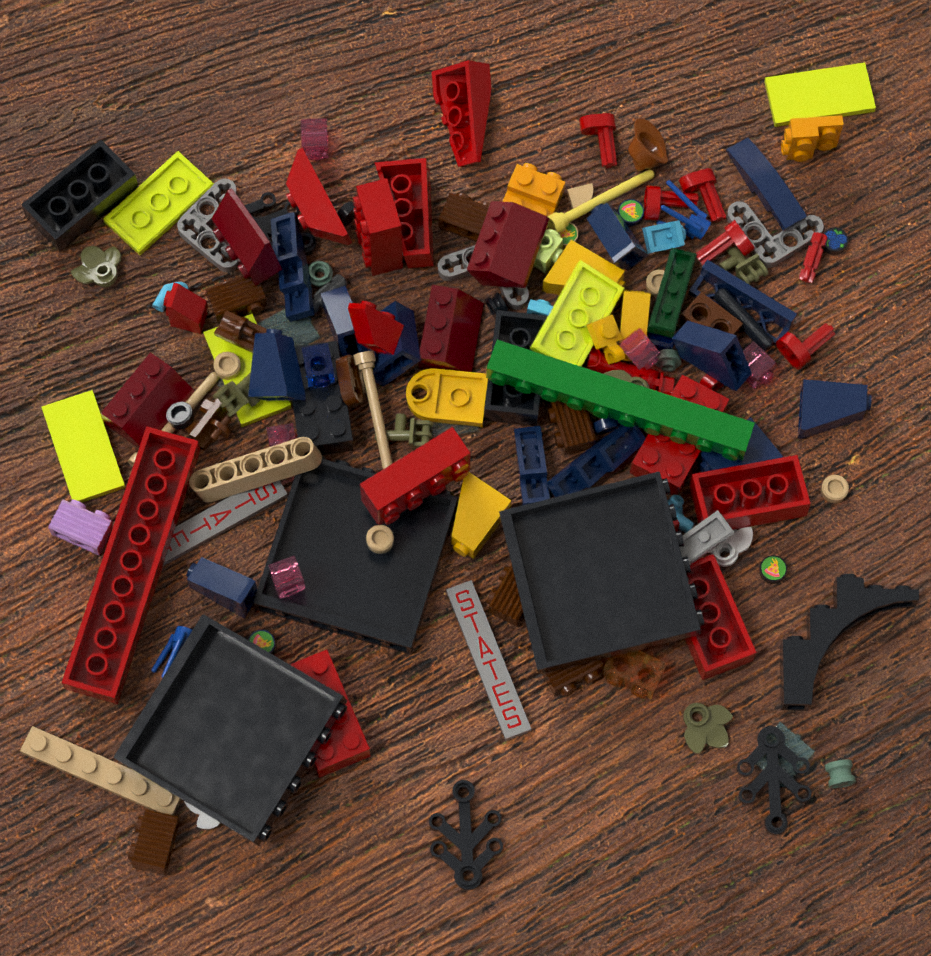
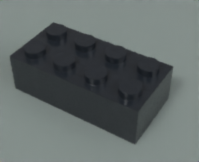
[21,140,138,252]
[484,310,547,426]
[292,341,354,455]

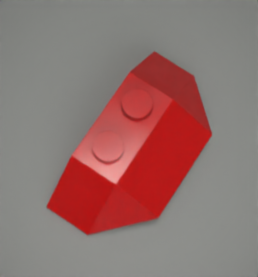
[286,148,353,245]

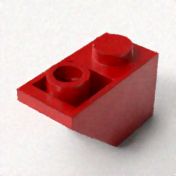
[164,283,209,334]
[348,301,404,355]

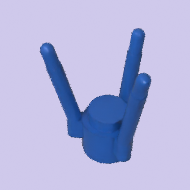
[656,180,711,240]
[151,626,192,678]

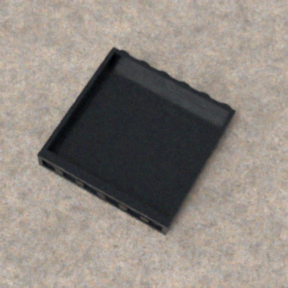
[253,454,458,655]
[499,471,705,675]
[113,614,347,846]

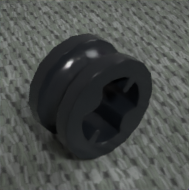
[485,292,508,319]

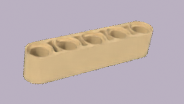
[189,437,322,503]

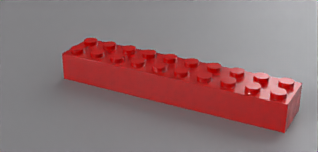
[61,426,200,704]

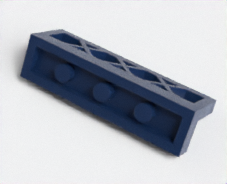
[688,259,797,347]

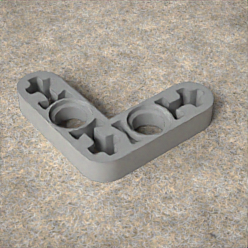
[177,179,239,273]
[727,202,824,268]
[438,245,529,310]

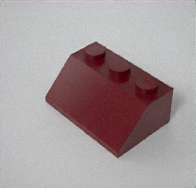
[211,188,282,286]
[467,201,549,288]
[419,285,484,372]
[101,352,195,448]

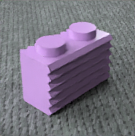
[48,499,113,556]

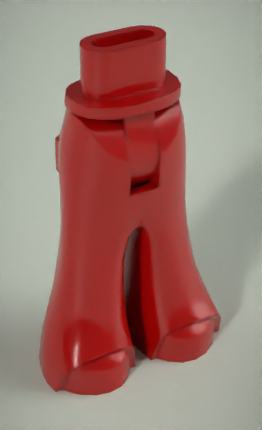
[585,347,675,395]

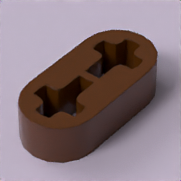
[336,354,363,406]

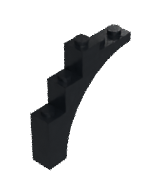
[780,574,919,711]

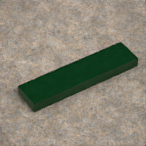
[647,248,697,338]

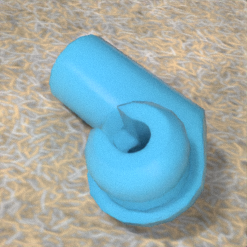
[152,282,189,312]
[667,494,695,533]

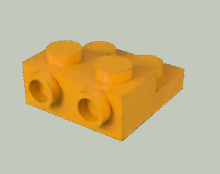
[781,115,844,162]
[502,163,565,230]

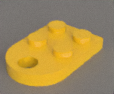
[406,368,488,427]

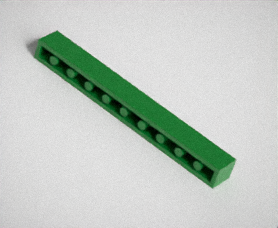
[486,340,755,461]

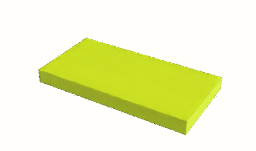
[764,63,876,127]
[103,151,214,255]
[530,260,625,367]
[203,314,291,427]
[42,390,125,503]

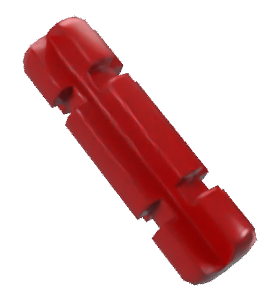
[799,232,828,283]

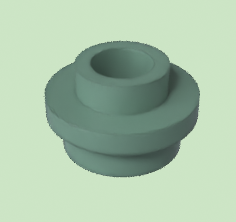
[308,261,333,287]
[655,349,681,372]

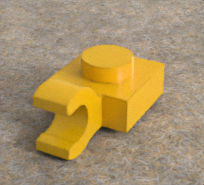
[586,314,625,364]

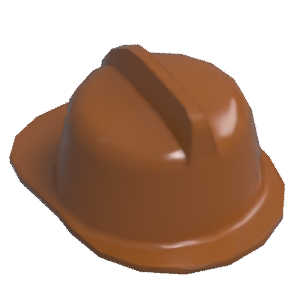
[628,118,668,172]

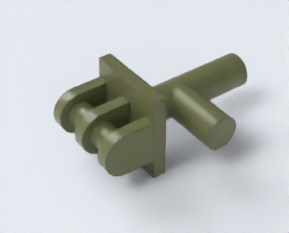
[719,245,769,285]
[213,372,260,417]
[375,414,433,451]

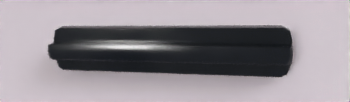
[714,288,774,352]

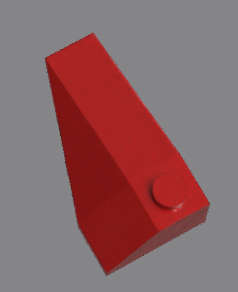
[431,60,492,167]

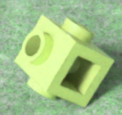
[533,229,564,274]

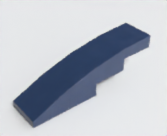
[726,137,807,231]
[271,212,314,322]
[546,425,646,497]
[514,426,550,506]

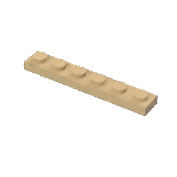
[20,726,181,815]

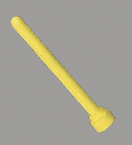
[547,169,655,234]

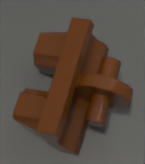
[214,310,267,353]
[185,398,231,451]

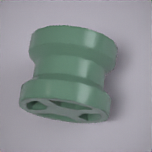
[825,759,856,788]

